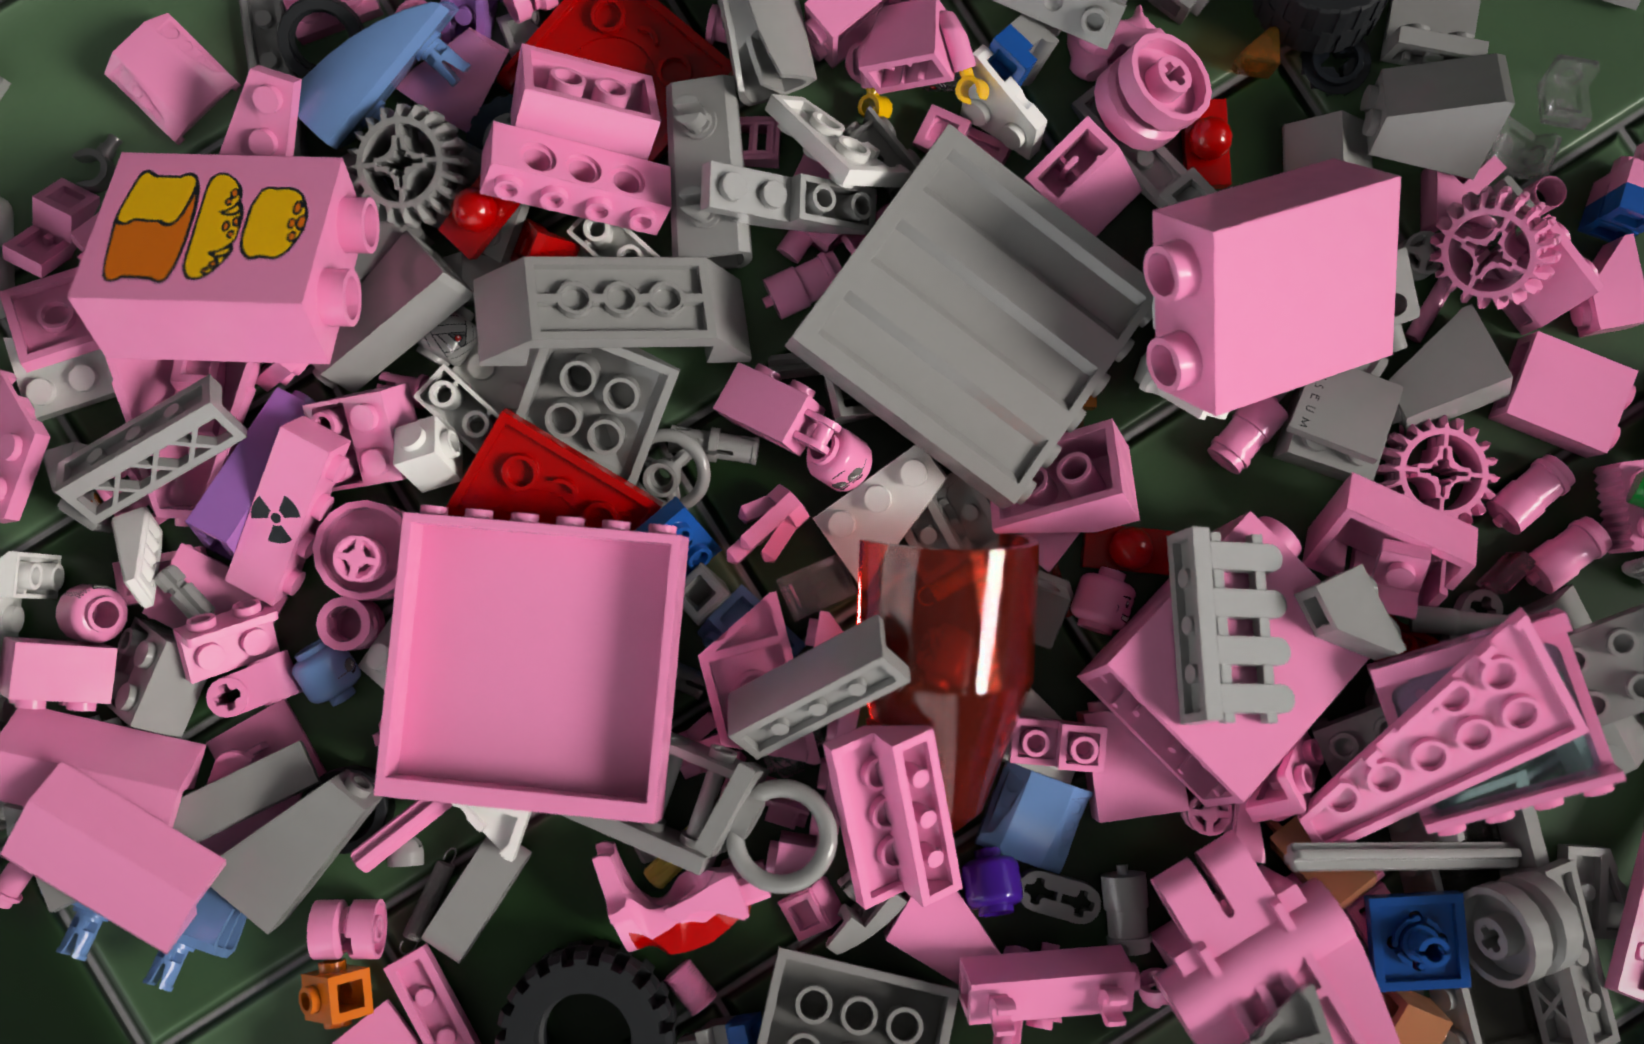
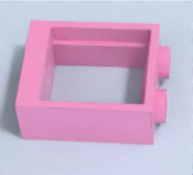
[804,0,908,69]

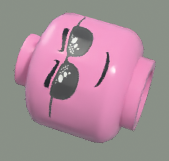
[806,427,873,492]

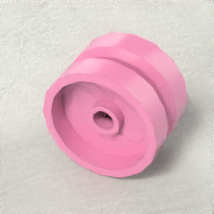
[1094,32,1212,152]
[312,500,405,601]

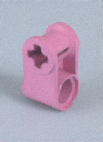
[206,650,303,718]

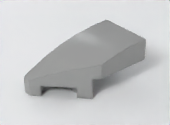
[826,892,907,955]

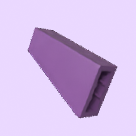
[185,387,315,561]

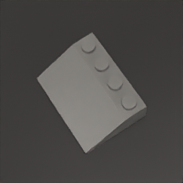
[757,946,960,1044]

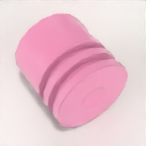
[316,597,385,651]

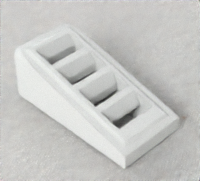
[111,507,163,609]

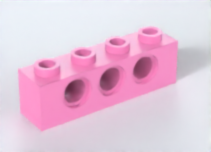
[480,121,672,236]

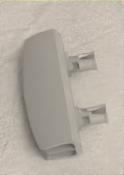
[717,0,817,106]

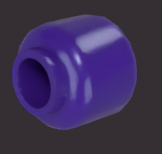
[960,847,1023,917]

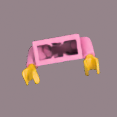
[858,0,989,119]

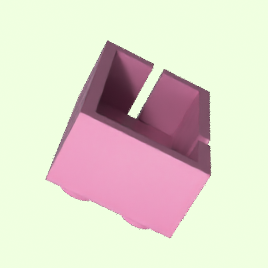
[1302,472,1478,607]

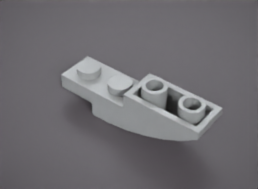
[700,160,877,235]

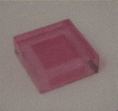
[1476,551,1536,594]

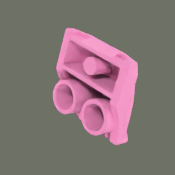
[104,13,241,145]

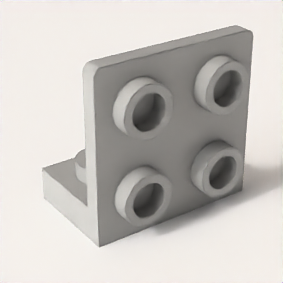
[1380,0,1489,66]

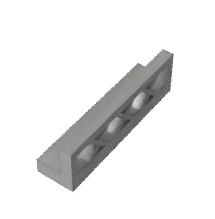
[55,374,247,525]
[1499,859,1621,1044]

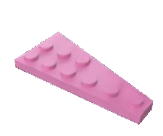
[1297,607,1590,843]

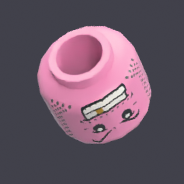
[55,584,128,643]

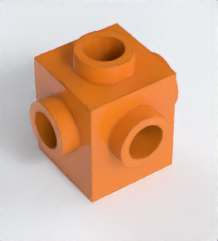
[299,958,374,1029]

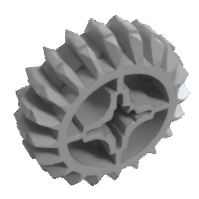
[347,103,472,229]

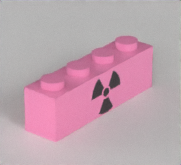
[224,416,351,606]

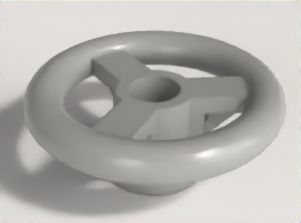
[636,428,711,509]

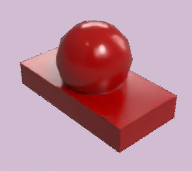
[1181,99,1233,189]
[438,174,521,260]
[1080,526,1175,576]

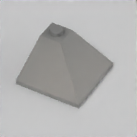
[516,347,681,486]

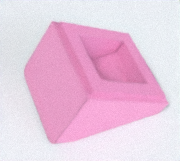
[777,876,842,942]

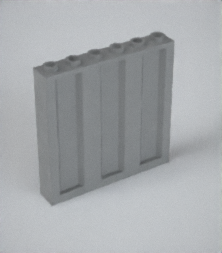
[785,124,1153,509]

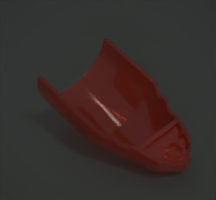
[857,533,1040,834]

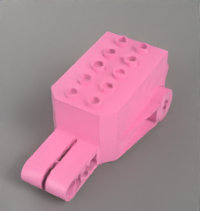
[1150,830,1401,1044]

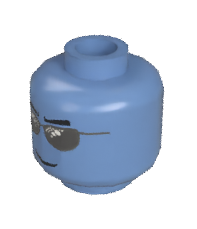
[292,639,361,706]

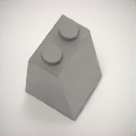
[1360,53,1515,180]

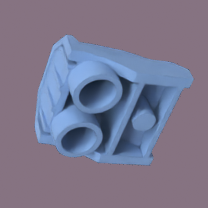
[974,760,1093,874]

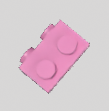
[1245,731,1324,823]

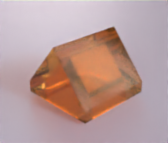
[1231,26,1280,79]

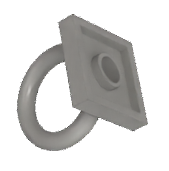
[693,762,838,894]

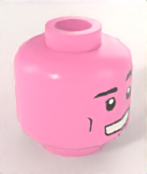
[1071,566,1136,636]

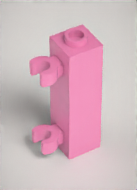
[958,944,1140,1037]

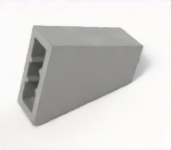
[1388,304,1513,437]

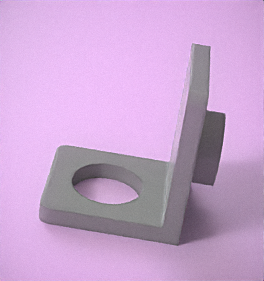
[1011,567,1074,649]

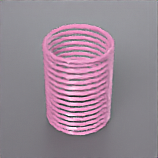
[1523,175,1567,216]
[664,959,717,1016]

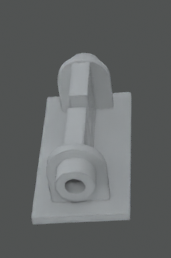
[844,106,921,196]

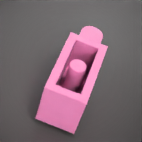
[713,362,842,456]

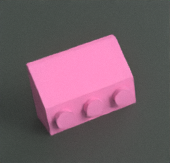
[510,43,661,160]

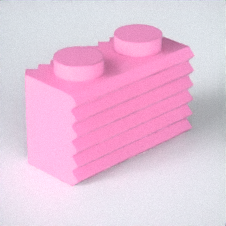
[1593,459,1644,554]

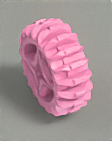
[1429,186,1562,310]
[1376,415,1500,525]

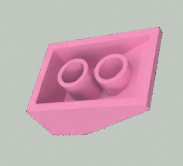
[990,419,1140,534]

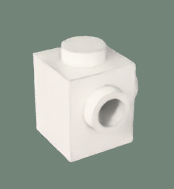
[393,415,463,493]

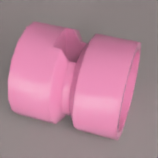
[307,899,388,960]

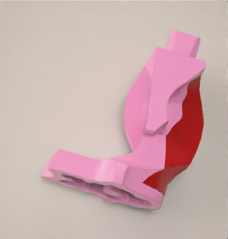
[592,840,771,955]

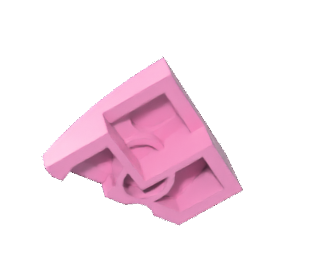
[396,27,509,132]

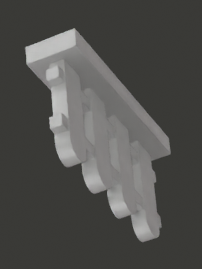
[1167,526,1295,725]

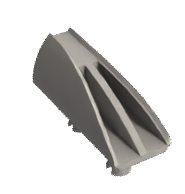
[666,75,753,270]

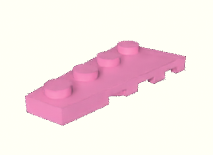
[219,65,302,156]

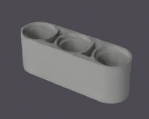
[421,837,532,964]

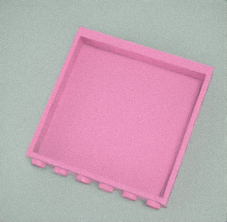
[374,505,689,824]

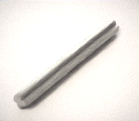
[1284,842,1523,872]

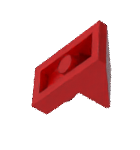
[510,218,580,262]

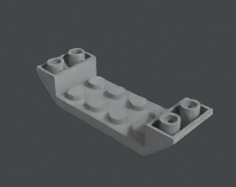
[473,256,752,366]

